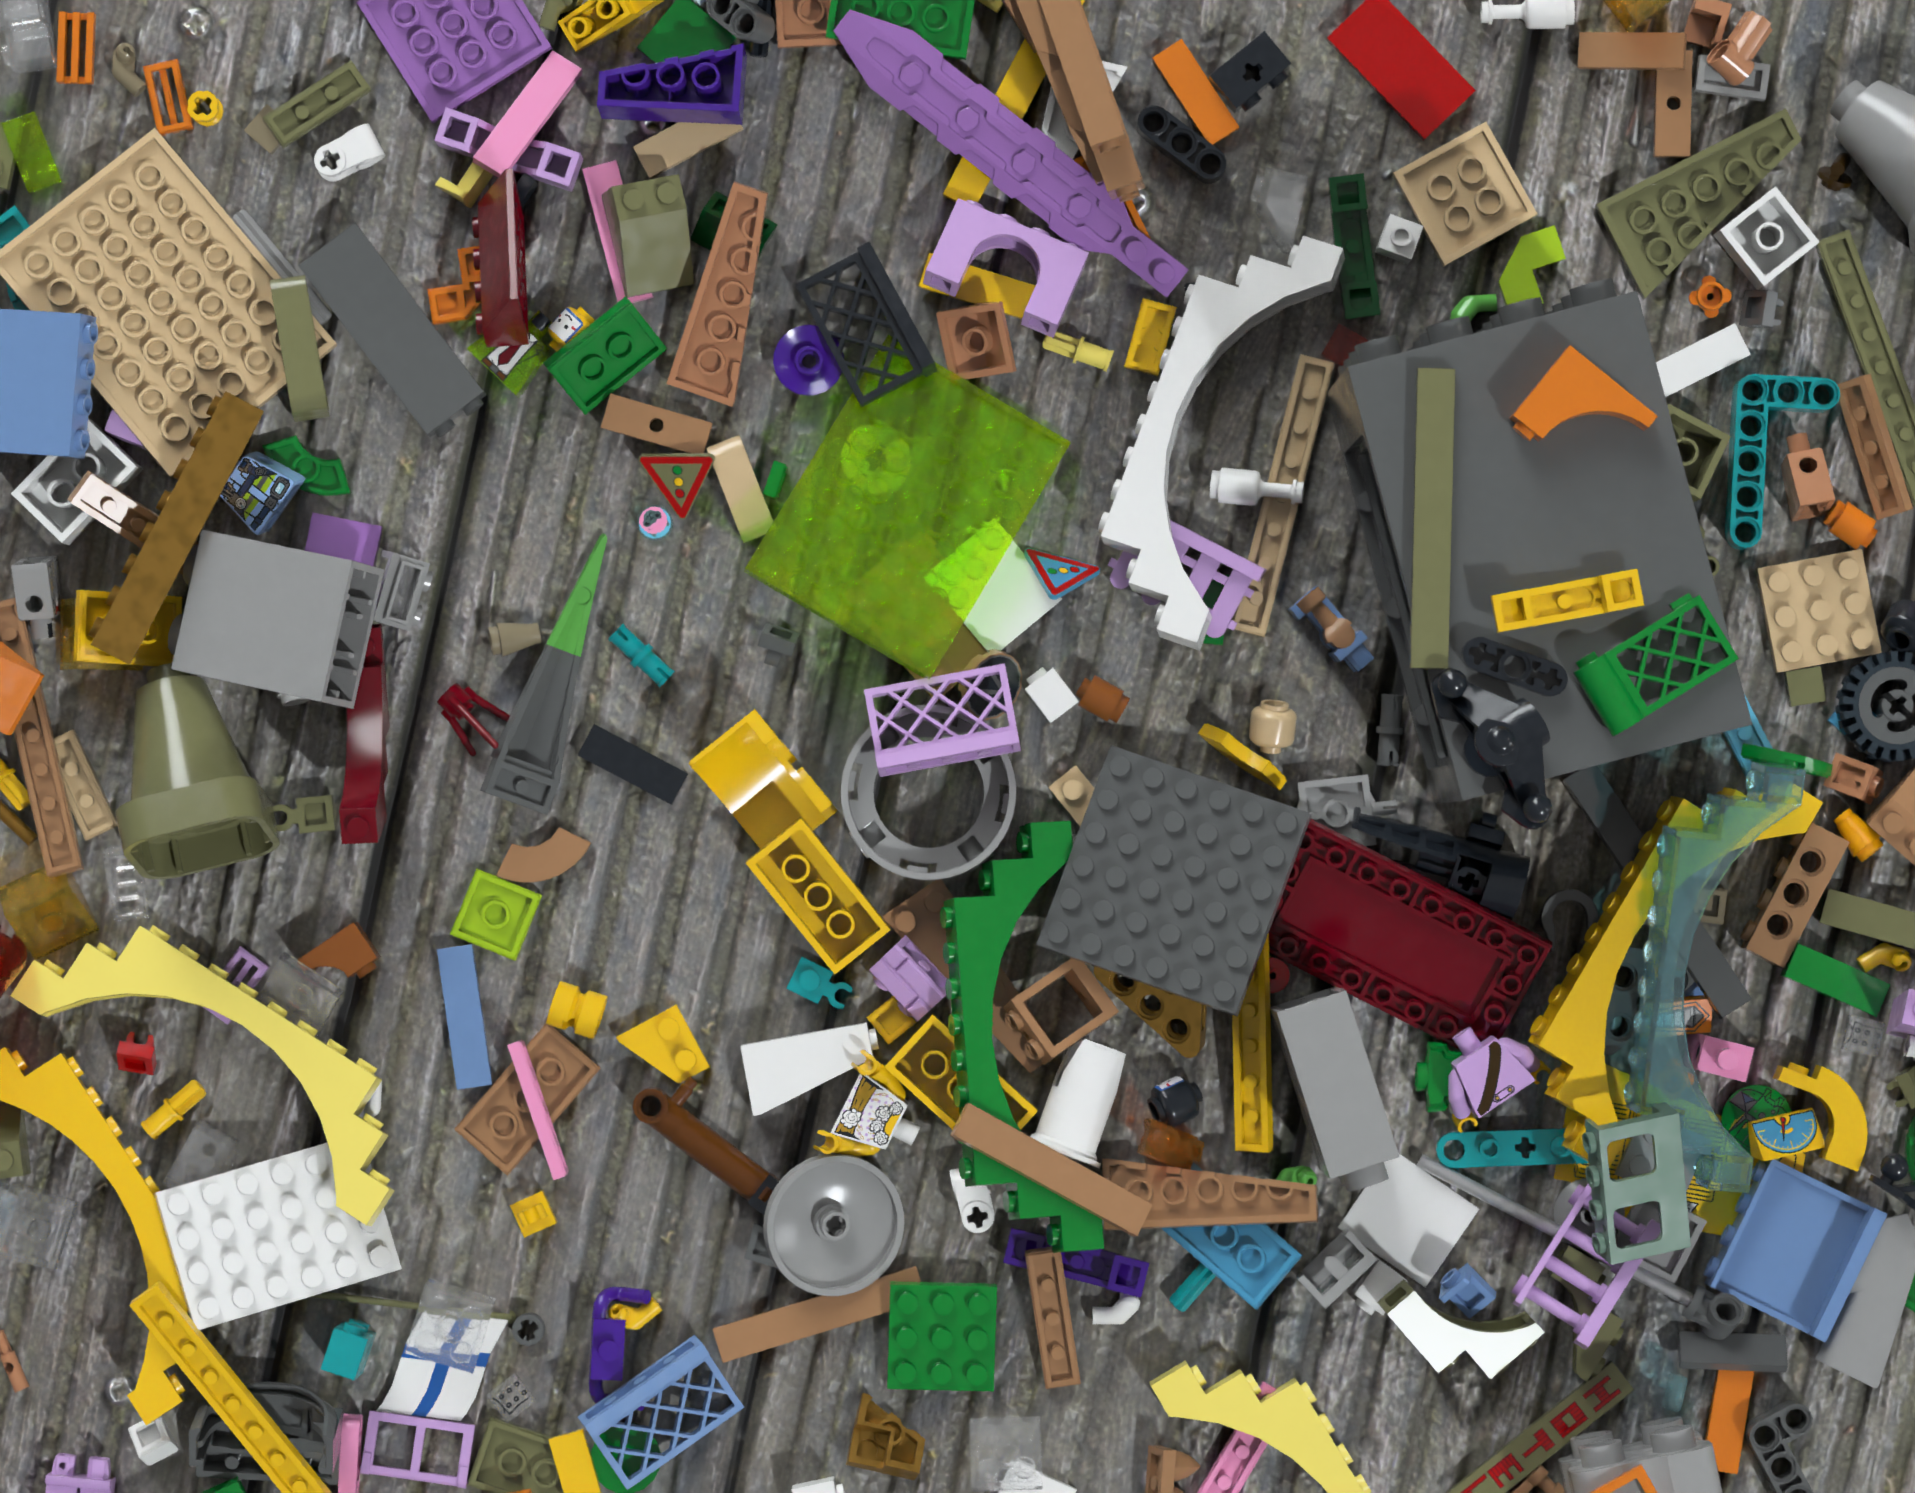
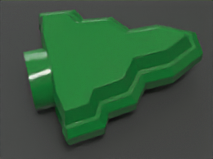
[1415,1041,1462,1113]

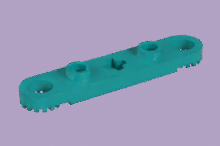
[1435,1128,1589,1168]

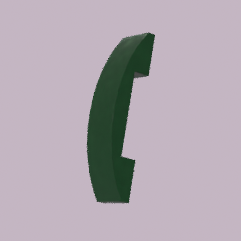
[1328,173,1381,319]

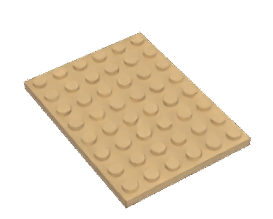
[0,128,337,479]

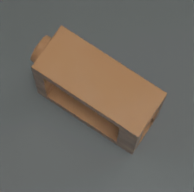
[1003,958,1119,1065]

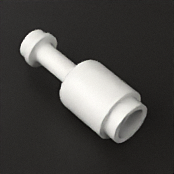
[1480,0,1575,29]
[1210,467,1304,506]

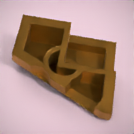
[846,1393,926,1480]

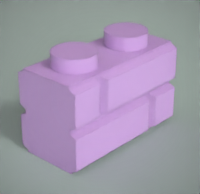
[869,935,947,1022]

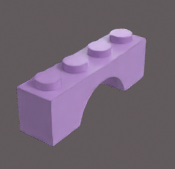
[434,107,583,192]

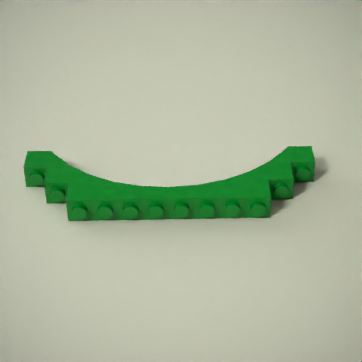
[940,821,1104,1253]

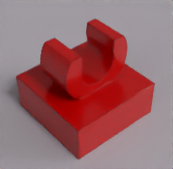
[116,1032,157,1075]

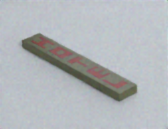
[1445,1361,1634,1493]

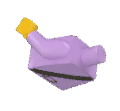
[1448,1027,1551,1133]

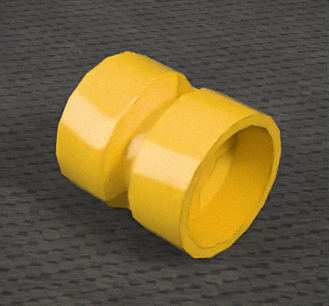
[546,981,608,1039]

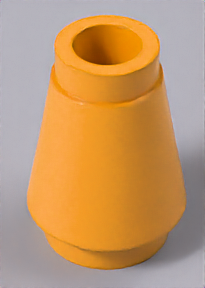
[1833,808,1884,862]

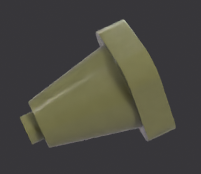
[116,663,280,879]

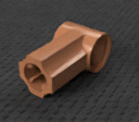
[1707,11,1772,86]

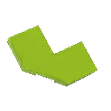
[1498,225,1566,306]

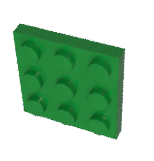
[887,1281,997,1391]

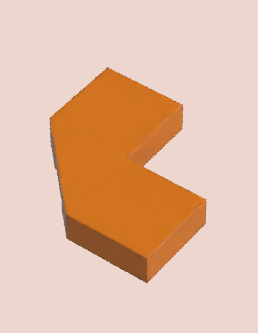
[427,246,481,325]

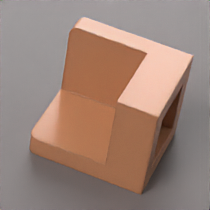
[1684,0,1732,50]

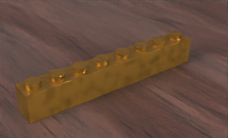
[88,391,264,665]

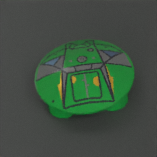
[1721,1085,1791,1155]

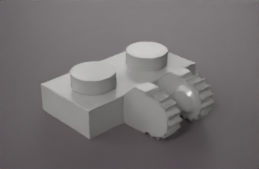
[1693,31,1771,101]

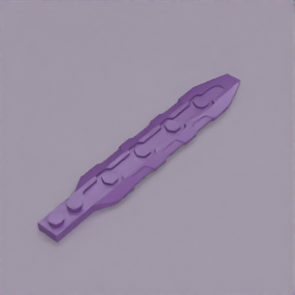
[834,10,1189,298]

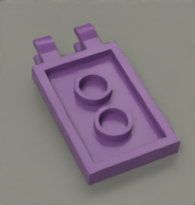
[305,512,383,567]

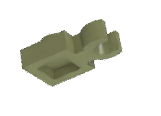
[273,795,336,834]

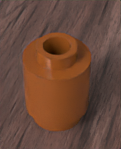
[1075,675,1130,723]

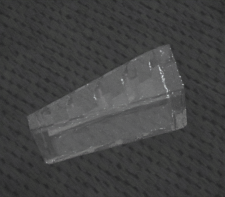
[102,845,150,922]

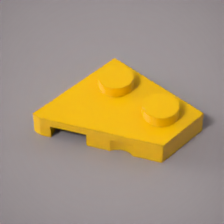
[616,1004,710,1084]

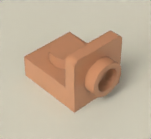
[1823,752,1884,804]

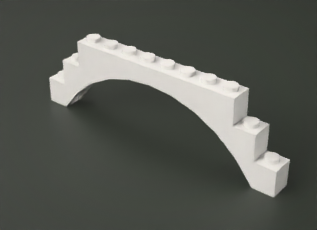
[1098,236,1345,651]

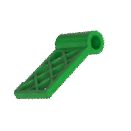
[1573,593,1739,737]

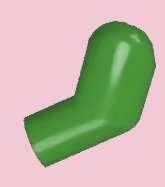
[1450,294,1497,321]
[1276,1165,1317,1185]

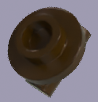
[1817,153,1852,191]

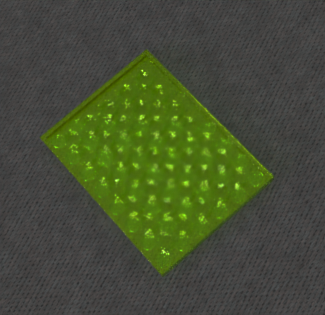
[744,335,1071,680]

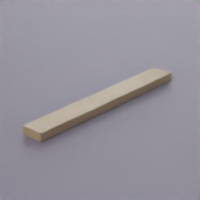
[1232,354,1334,637]

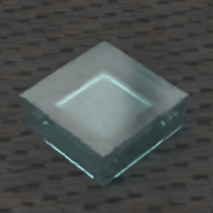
[1662,1371,1688,1412]

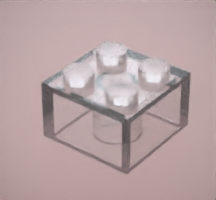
[405,1278,496,1373]

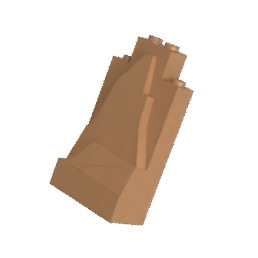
[1002,0,1146,203]

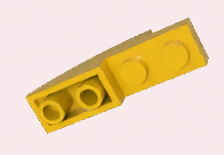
[558,0,664,52]

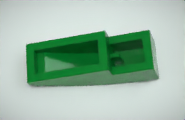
[1780,943,1891,1017]

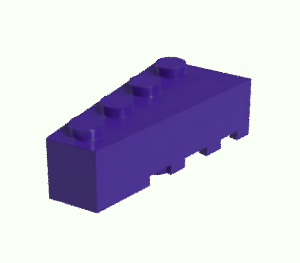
[597,43,747,125]

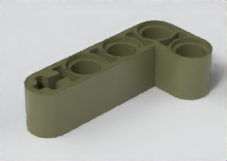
[270,275,330,422]

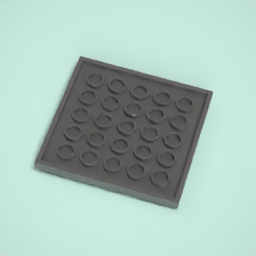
[1036,745,1312,1017]

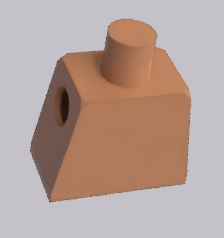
[1781,433,1835,522]

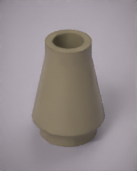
[488,623,541,657]

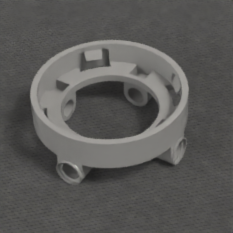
[841,705,1016,880]

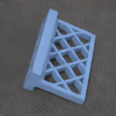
[577,1335,744,1490]

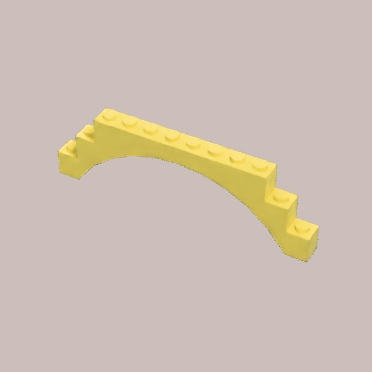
[10,925,395,1227]
[1149,1360,1371,1493]

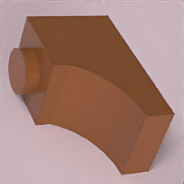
[295,922,381,979]

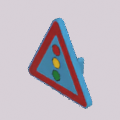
[1024,548,1100,600]

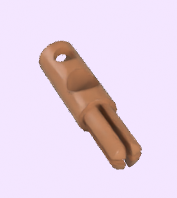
[0,1330,29,1393]

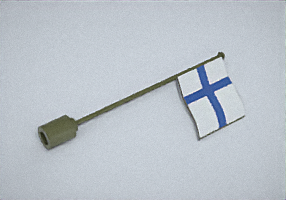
[312,1292,516,1421]

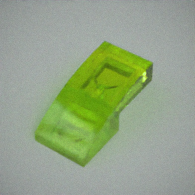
[1,111,63,193]

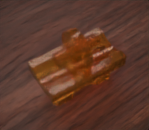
[1137,1118,1204,1170]

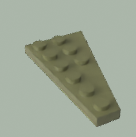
[1595,108,1802,300]

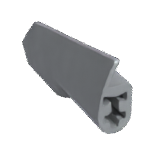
[1815,1213,1915,1388]

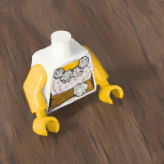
[813,1049,921,1157]

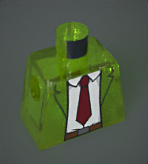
[467,310,552,398]

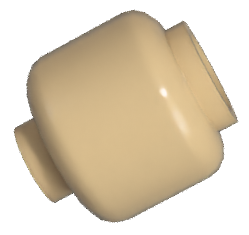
[1249,700,1297,754]

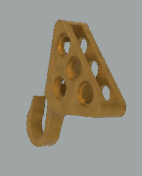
[1094,967,1207,1058]

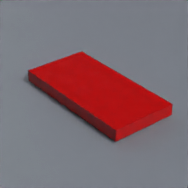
[1326,0,1476,141]

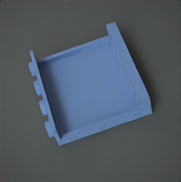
[0,309,98,459]
[1704,1159,1887,1343]

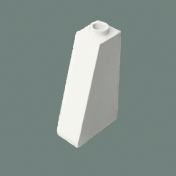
[741,1022,879,1116]

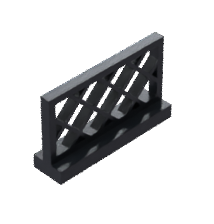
[796,242,938,408]

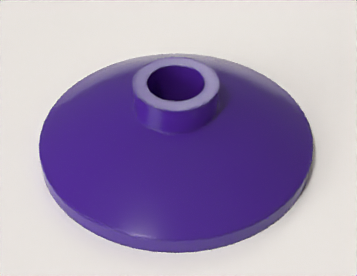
[773,325,844,396]

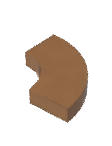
[496,827,592,882]

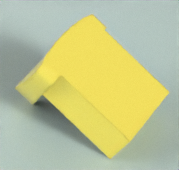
[435,162,493,208]

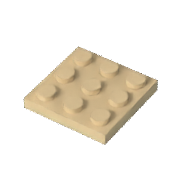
[1392,122,1538,267]
[1755,549,1882,673]

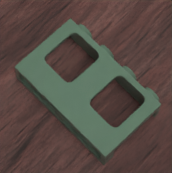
[1582,1102,1691,1265]

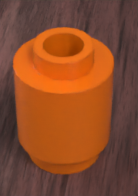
[1822,499,1878,550]

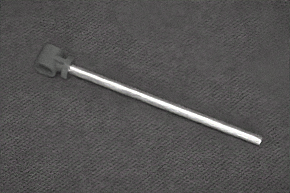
[1416,1154,1745,1340]

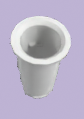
[1030,1039,1126,1168]

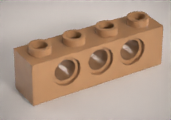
[1740,822,1850,968]

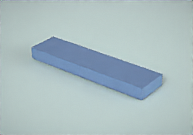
[437,944,493,1090]

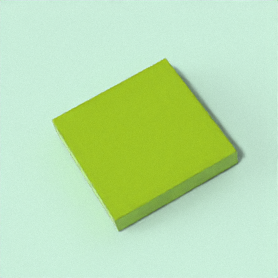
[450,869,543,961]

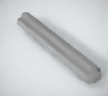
[231,209,332,325]

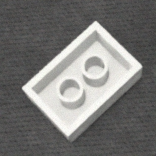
[11,418,143,546]

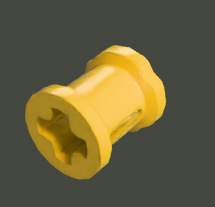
[187,91,224,127]

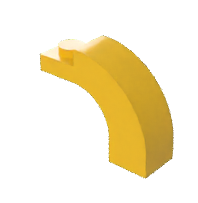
[1773,1062,1868,1172]

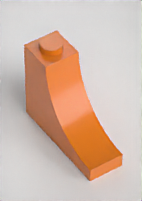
[1509,345,1658,442]

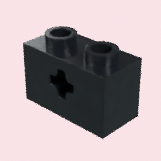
[1209,31,1291,114]

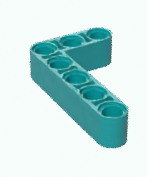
[1725,374,1840,550]

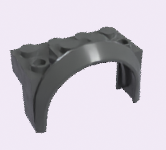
[189,1382,343,1485]

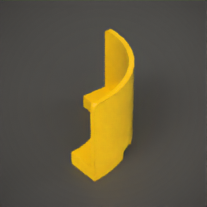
[688,709,838,849]

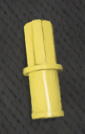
[1042,331,1114,372]

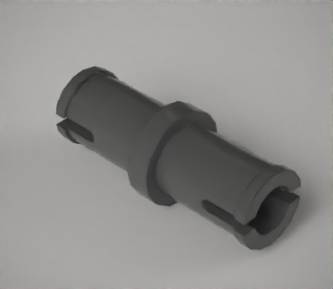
[1376,694,1404,766]

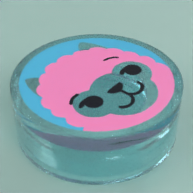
[637,505,673,541]

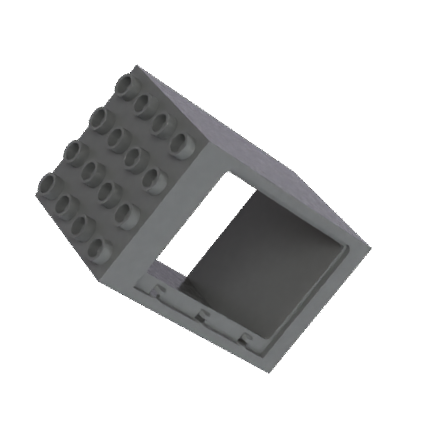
[1327,278,1752,803]

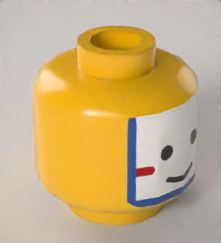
[548,306,595,352]

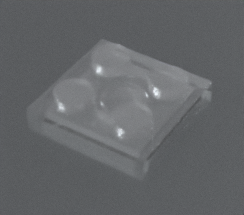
[969,1416,1043,1491]

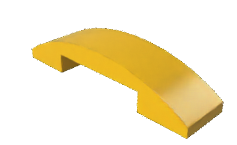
[1490,569,1644,633]

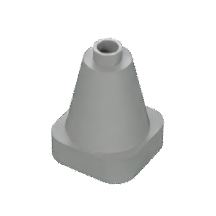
[1830,80,1915,255]

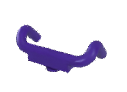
[588,1287,651,1411]

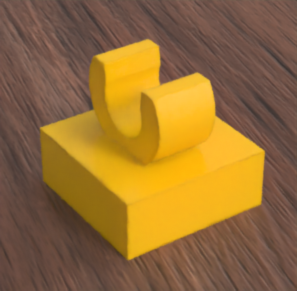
[510,1190,558,1238]

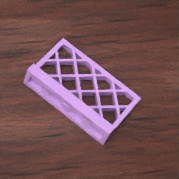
[864,663,1021,777]

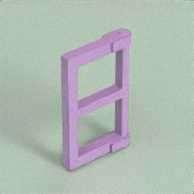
[360,1410,476,1489]

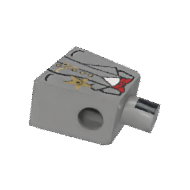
[11,555,62,639]

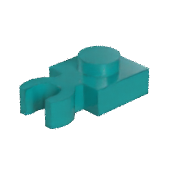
[786,957,853,1009]

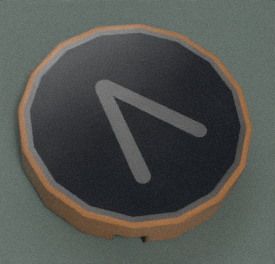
[958,649,1022,720]

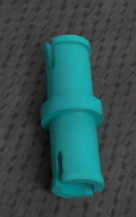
[608,623,675,688]

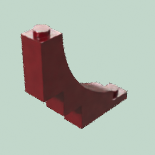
[339,624,390,844]

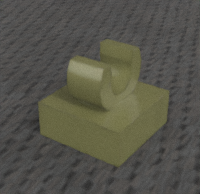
[1886,1064,1915,1109]

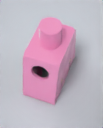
[1680,1033,1755,1082]

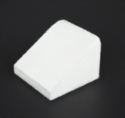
[128,1416,179,1466]

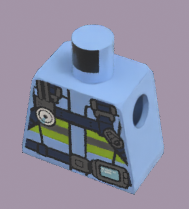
[220,451,306,535]

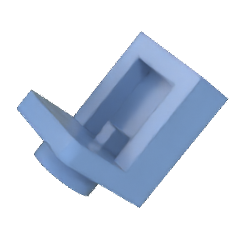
[1439,1263,1496,1319]

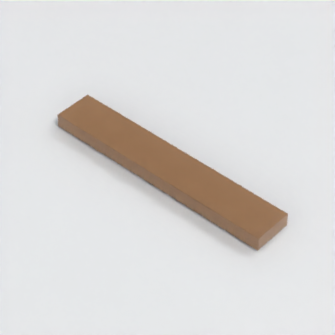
[950,1103,1153,1237]
[712,1266,921,1363]

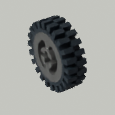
[1835,651,1915,762]

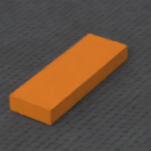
[1152,39,1239,145]
[1705,1370,1754,1474]

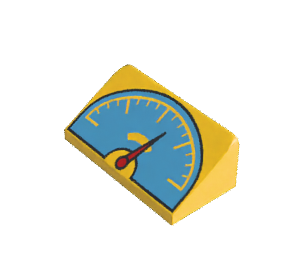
[1748,1108,1825,1161]

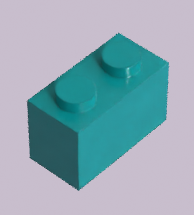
[321,1319,376,1380]

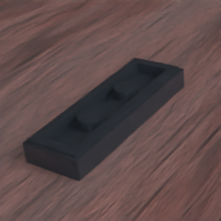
[578,724,688,805]

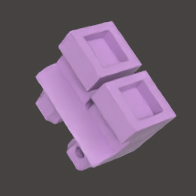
[45,1453,116,1493]

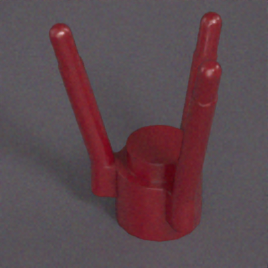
[437,683,510,757]

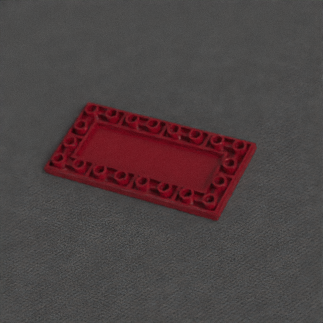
[1269,819,1553,1050]

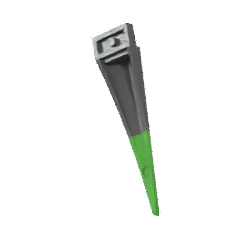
[480,534,607,815]

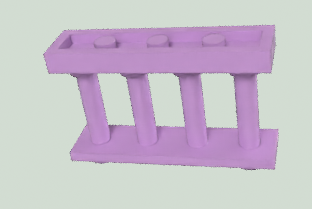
[1511,1183,1661,1350]

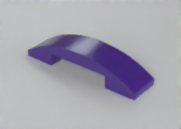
[1003,1228,1150,1298]

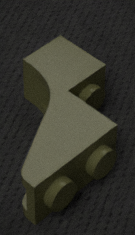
[1547,1243,1624,1381]

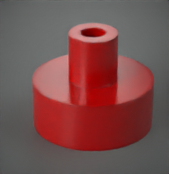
[1269,957,1290,993]

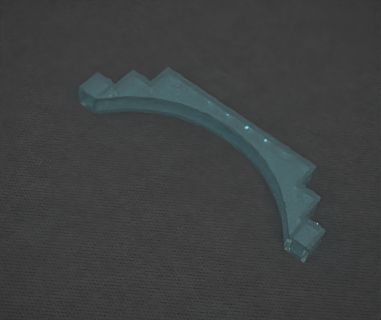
[1624,762,1806,1193]

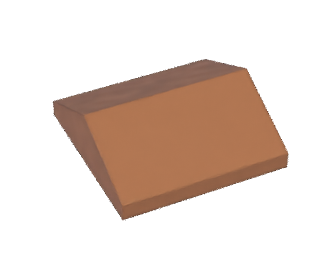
[936,301,1017,382]

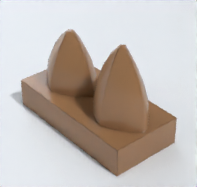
[1145,1445,1200,1493]

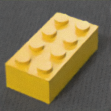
[746,817,890,974]
[885,1013,1038,1130]

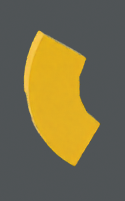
[1198,723,1287,790]

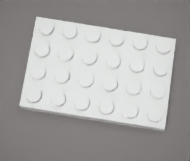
[154,1143,402,1330]

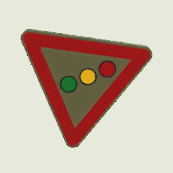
[639,453,715,519]

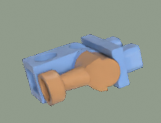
[1287,586,1374,672]

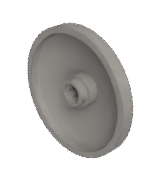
[763,1153,904,1296]

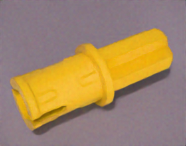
[0,757,30,811]
[141,1079,206,1140]

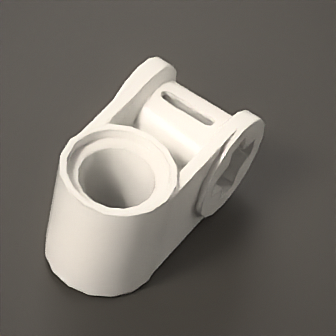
[314,123,385,182]
[950,1168,994,1233]

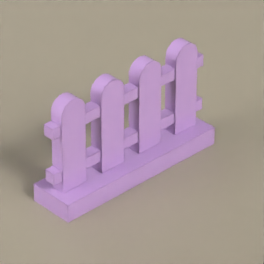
[1108,520,1267,638]

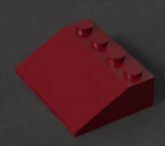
[472,168,529,347]

